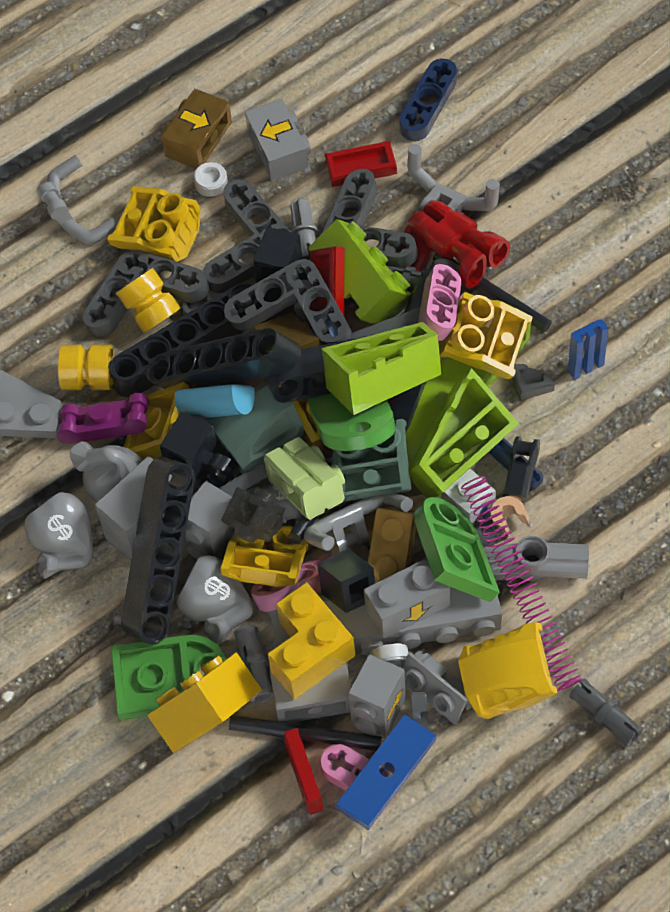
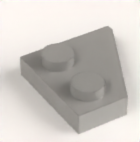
[0,370,62,439]

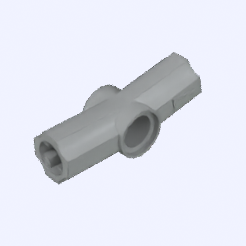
[484,536,589,582]

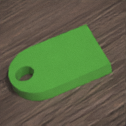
[307,393,395,451]
[414,497,500,602]
[111,635,226,721]

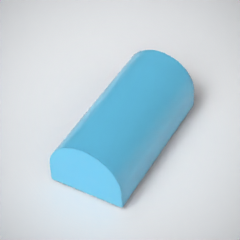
[175,385,255,418]

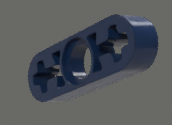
[400,58,457,141]

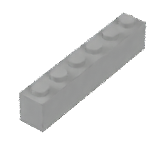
[270,587,502,656]

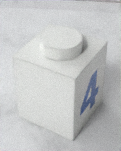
[443,469,496,528]

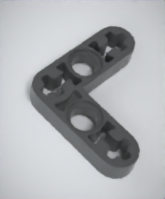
[322,169,418,268]
[203,179,289,293]
[83,250,209,337]
[224,259,351,345]

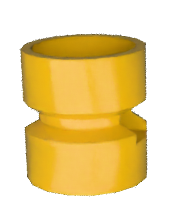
[116,268,181,333]
[58,345,114,390]

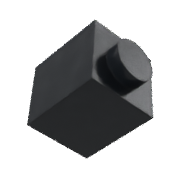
[317,549,375,613]

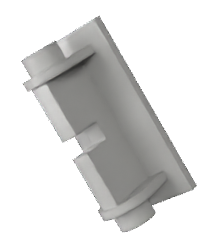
[403,651,472,725]

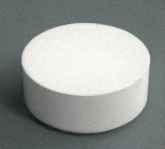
[193,162,228,197]
[370,644,409,667]

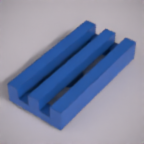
[568,319,608,380]

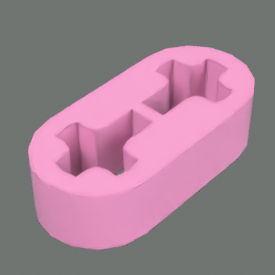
[321,744,388,791]

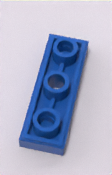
[336,714,436,831]

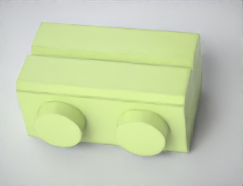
[264,437,345,520]

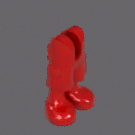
[408,200,510,289]

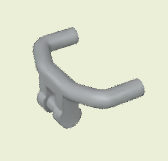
[407,144,500,212]
[37,155,117,244]
[304,493,413,555]

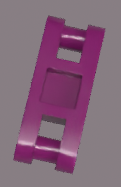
[56,393,149,444]

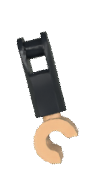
[491,436,540,538]

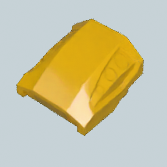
[107,186,201,262]
[439,292,533,379]
[221,521,309,587]
[458,622,558,719]

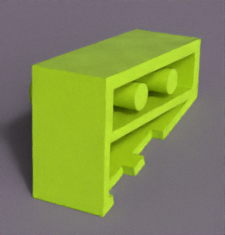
[308,219,412,324]
[322,322,441,415]
[409,368,519,498]

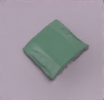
[208,380,304,474]
[332,419,411,501]

